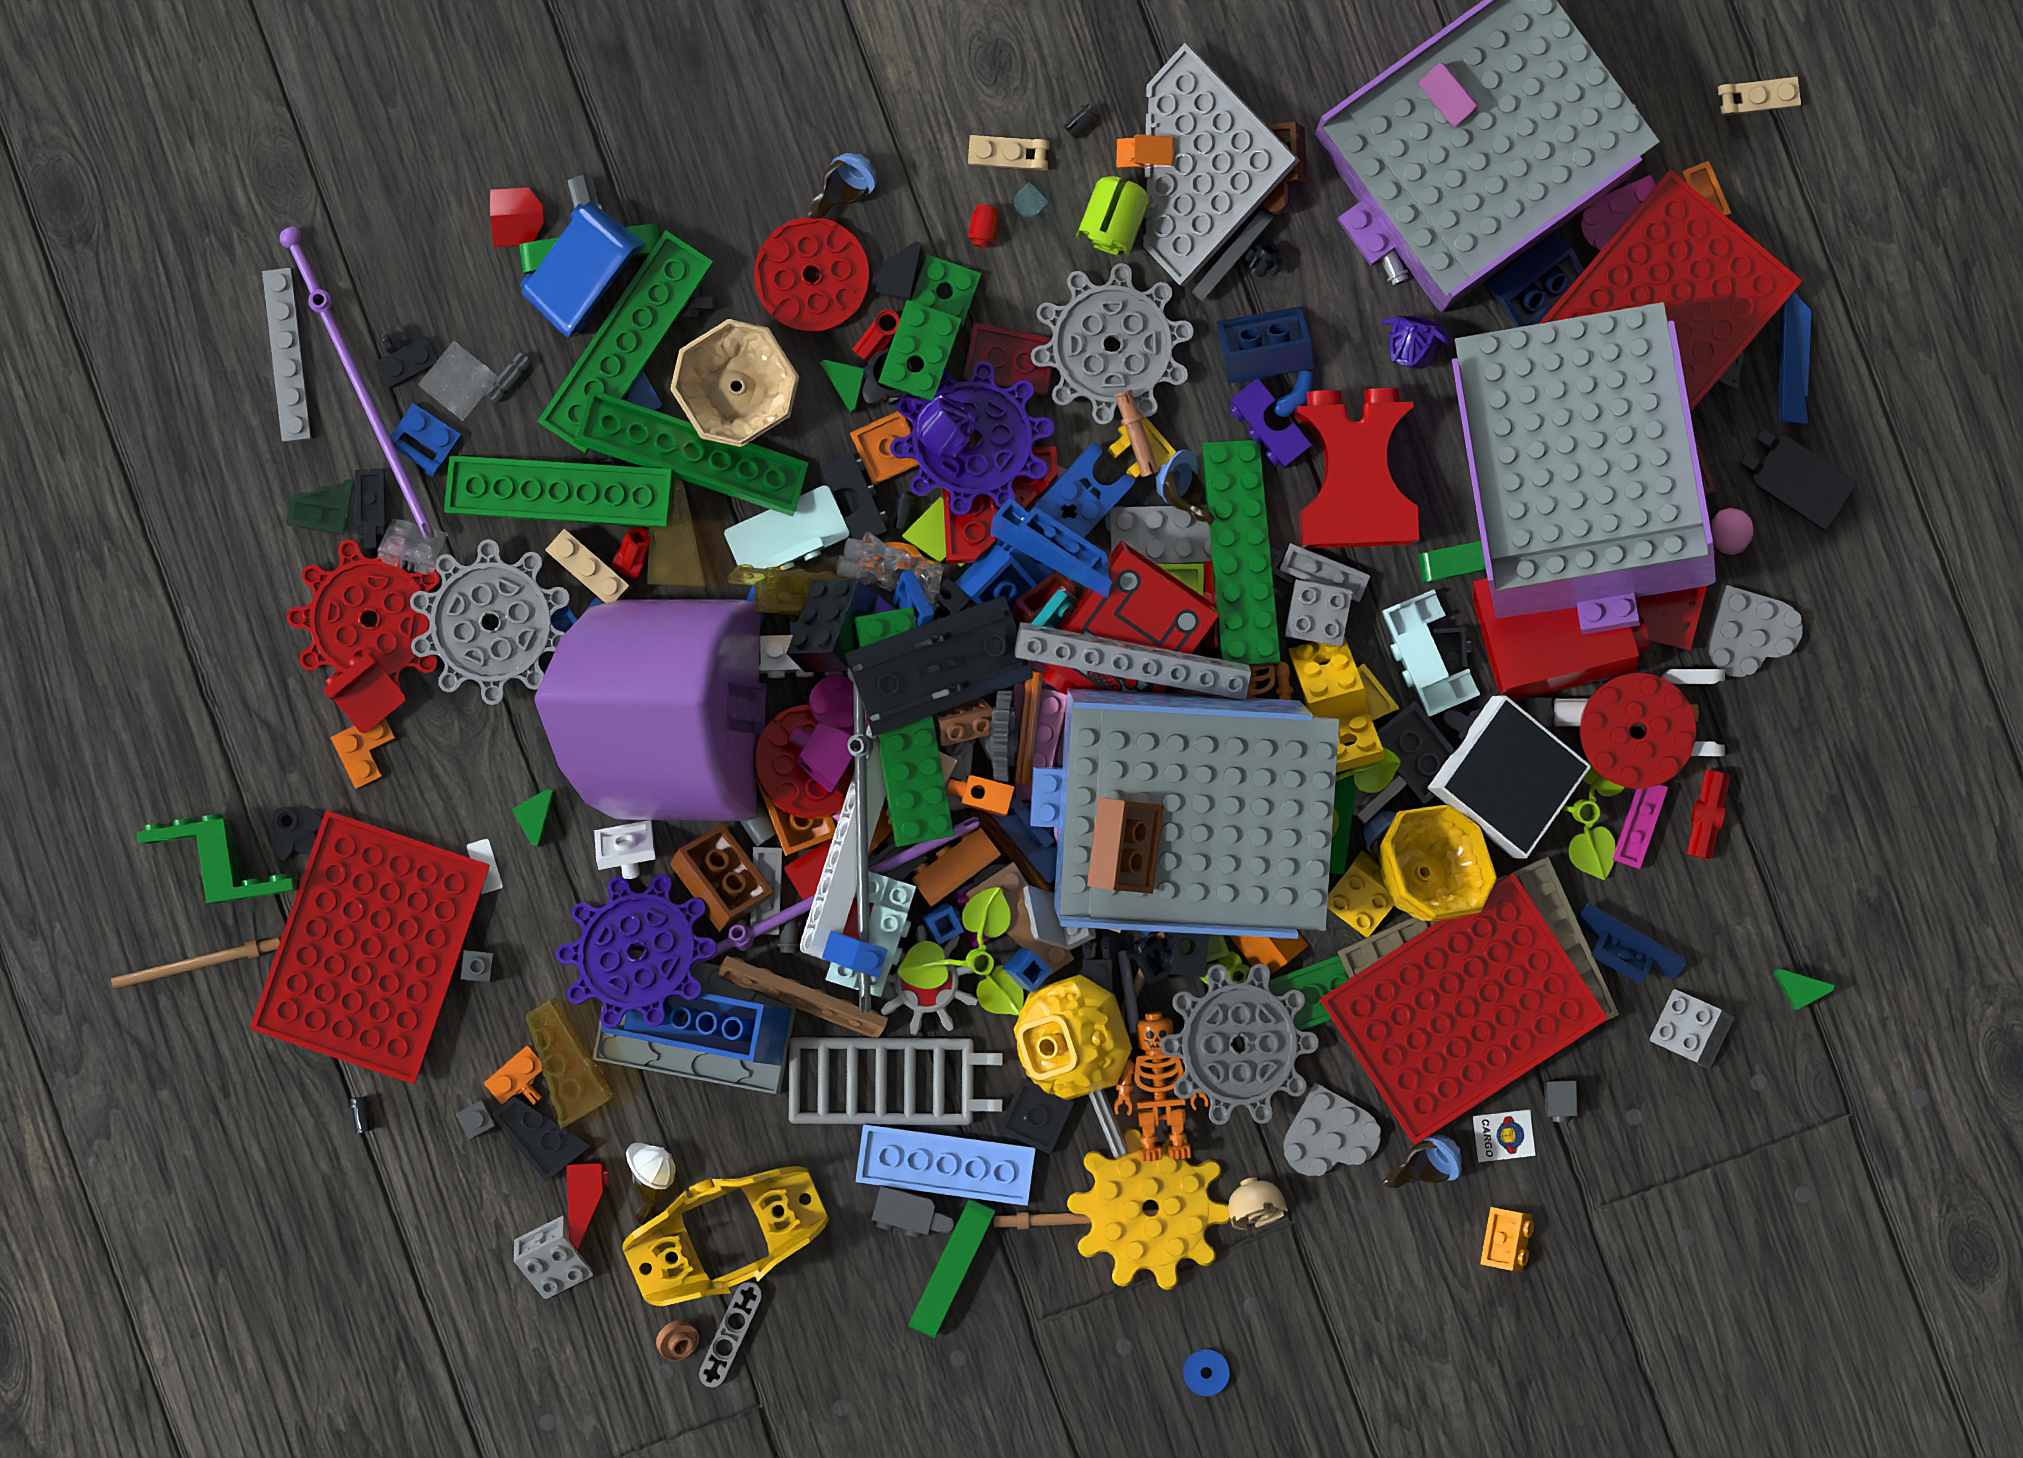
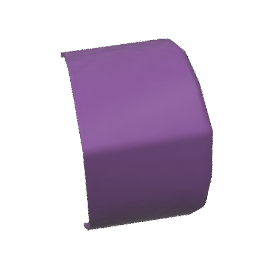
[535,599,767,821]

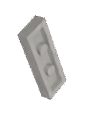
[1279,543,1370,603]
[750,847,783,935]

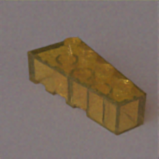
[647,477,707,589]
[525,998,615,1129]

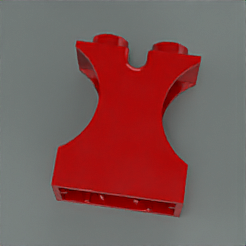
[1294,388,1419,549]

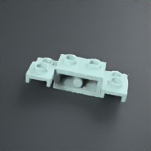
[1382,589,1480,717]
[825,871,916,997]

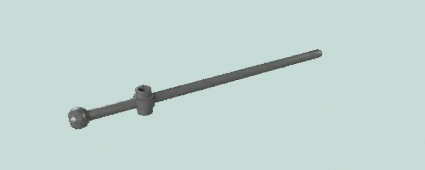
[847,668,873,1013]

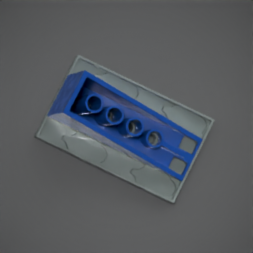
[592,949,801,1095]

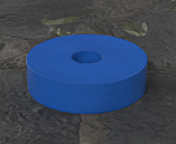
[1183,1349,1230,1396]

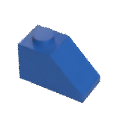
[822,930,888,978]

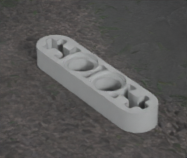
[699,1281,762,1387]

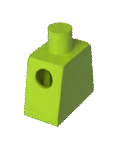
[902,496,965,567]

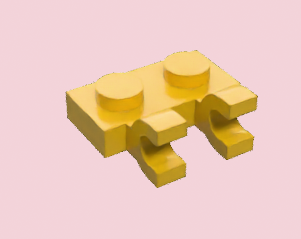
[1107,417,1177,479]

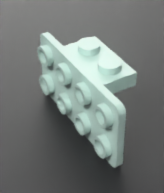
[724,485,849,582]

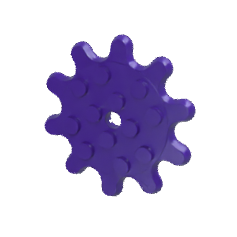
[890,361,1054,516]
[556,874,717,1029]

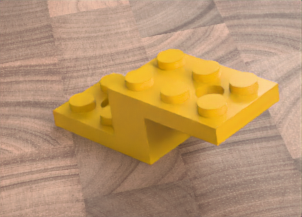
[1288,636,1385,772]

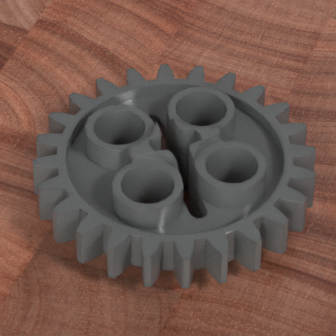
[989,690,1019,784]

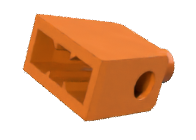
[946,775,1014,817]

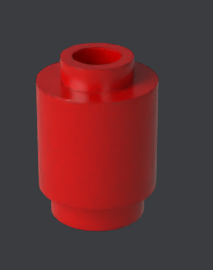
[967,204,1001,248]

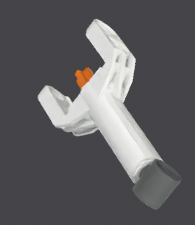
[1526,669,1725,756]

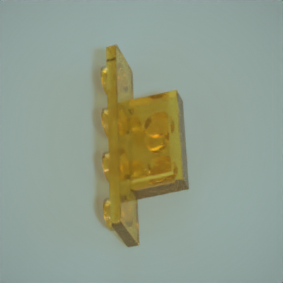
[727,564,844,616]

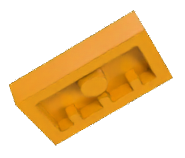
[1480,1207,1534,1271]

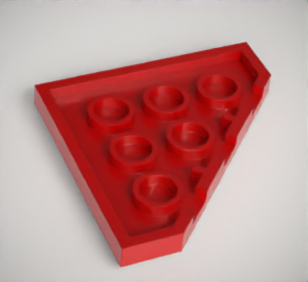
[943,447,1058,564]

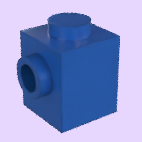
[918,902,964,945]
[1002,947,1052,992]

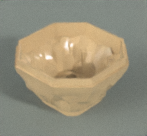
[670,319,799,447]

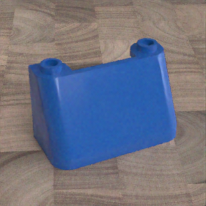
[520,202,645,338]

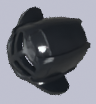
[862,347,924,406]

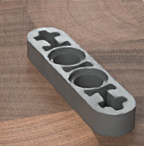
[1192,208,1274,302]

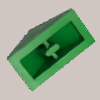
[820,360,864,414]
[512,789,555,847]
[1773,968,1835,1010]

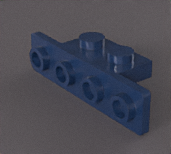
[975,780,1057,883]
[1576,903,1687,984]

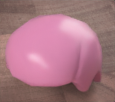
[1710,508,1753,555]

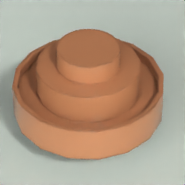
[656,1320,699,1361]

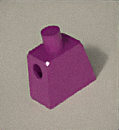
[788,723,861,793]

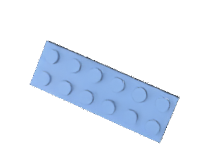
[855,1124,1035,1206]

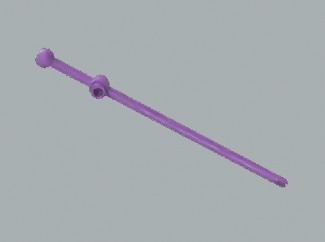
[280,227,434,540]
[691,817,980,969]

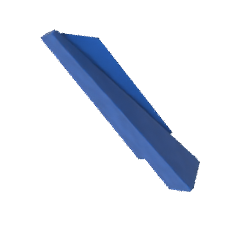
[1777,292,1811,425]
[990,497,1112,598]

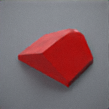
[490,187,544,248]

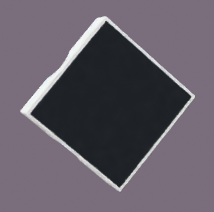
[1428,695,1591,858]

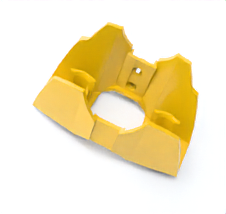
[622,1166,829,1306]

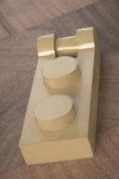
[1718,77,1801,116]
[968,135,1050,171]

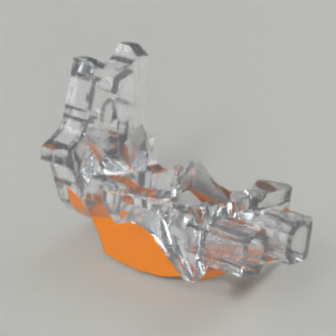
[837,532,943,611]

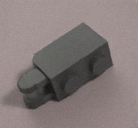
[872,1186,954,1238]

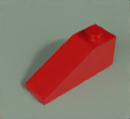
[567,1163,610,1251]

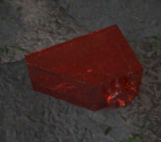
[1014,571,1077,627]

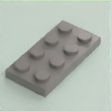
[1110,504,1212,564]

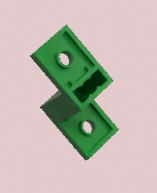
[878,255,981,401]
[137,814,300,904]

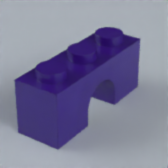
[1229,378,1311,469]

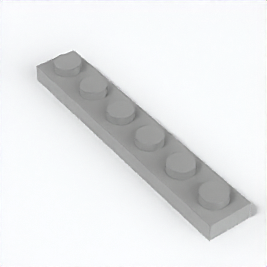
[262,268,312,443]

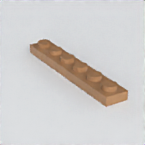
[716,956,888,1038]

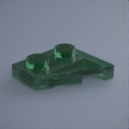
[286,479,354,536]

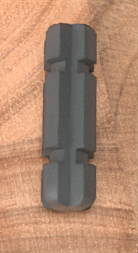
[486,352,531,403]

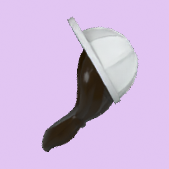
[626,1143,676,1225]

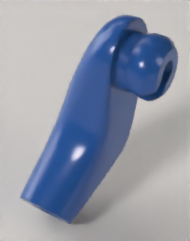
[1272,370,1314,417]

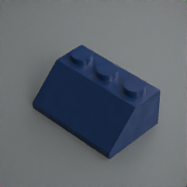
[1486,232,1584,328]
[1217,306,1314,384]

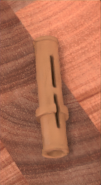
[1114,389,1159,477]

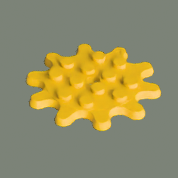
[1067,1127,1230,1290]

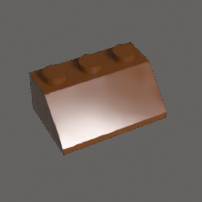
[1087,797,1164,894]
[670,824,774,932]
[911,827,1001,907]

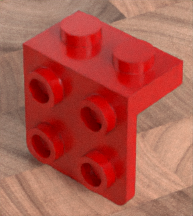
[323,653,406,733]

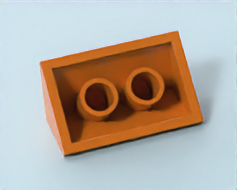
[755,774,836,856]
[1228,932,1309,975]

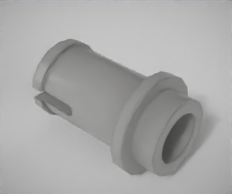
[1381,249,1409,286]

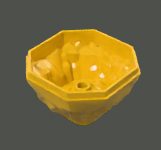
[1378,804,1497,921]
[1013,975,1132,1100]

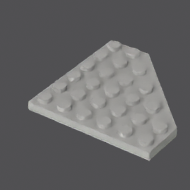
[1143,43,1300,287]

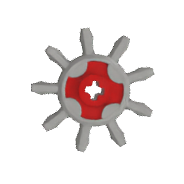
[881,926,978,1035]

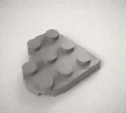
[1708,585,1803,678]
[1283,1083,1381,1176]

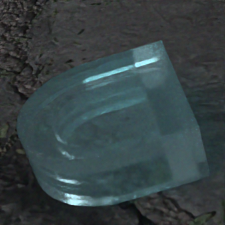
[1014,182,1049,217]

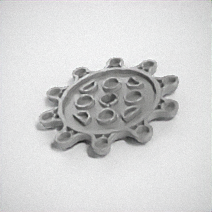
[1031,263,1193,425]
[410,539,569,705]
[1160,964,1319,1125]

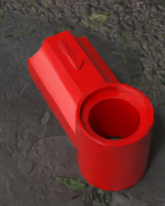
[852,310,900,362]
[610,527,651,581]

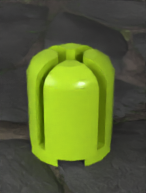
[1076,176,1149,257]

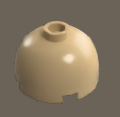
[1228,1177,1288,1230]

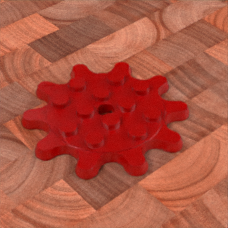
[287,539,440,690]

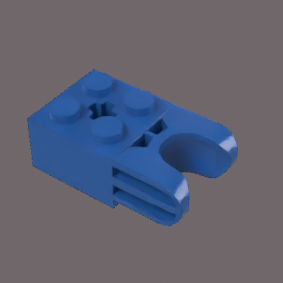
[1027,442,1135,538]
[955,539,1055,618]

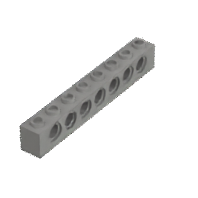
[1015,622,1251,700]

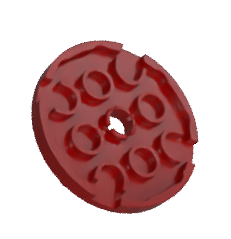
[754,217,869,333]
[1579,673,1696,789]
[754,705,855,819]

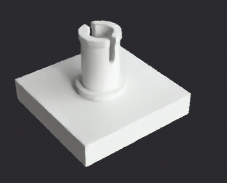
[594,820,656,879]

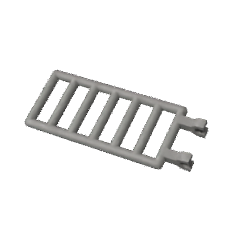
[789,1037,1003,1125]

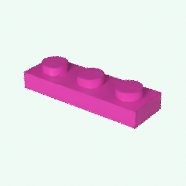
[1612,785,1668,869]

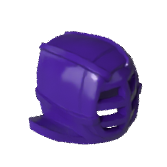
[1381,316,1452,370]
[917,394,976,458]

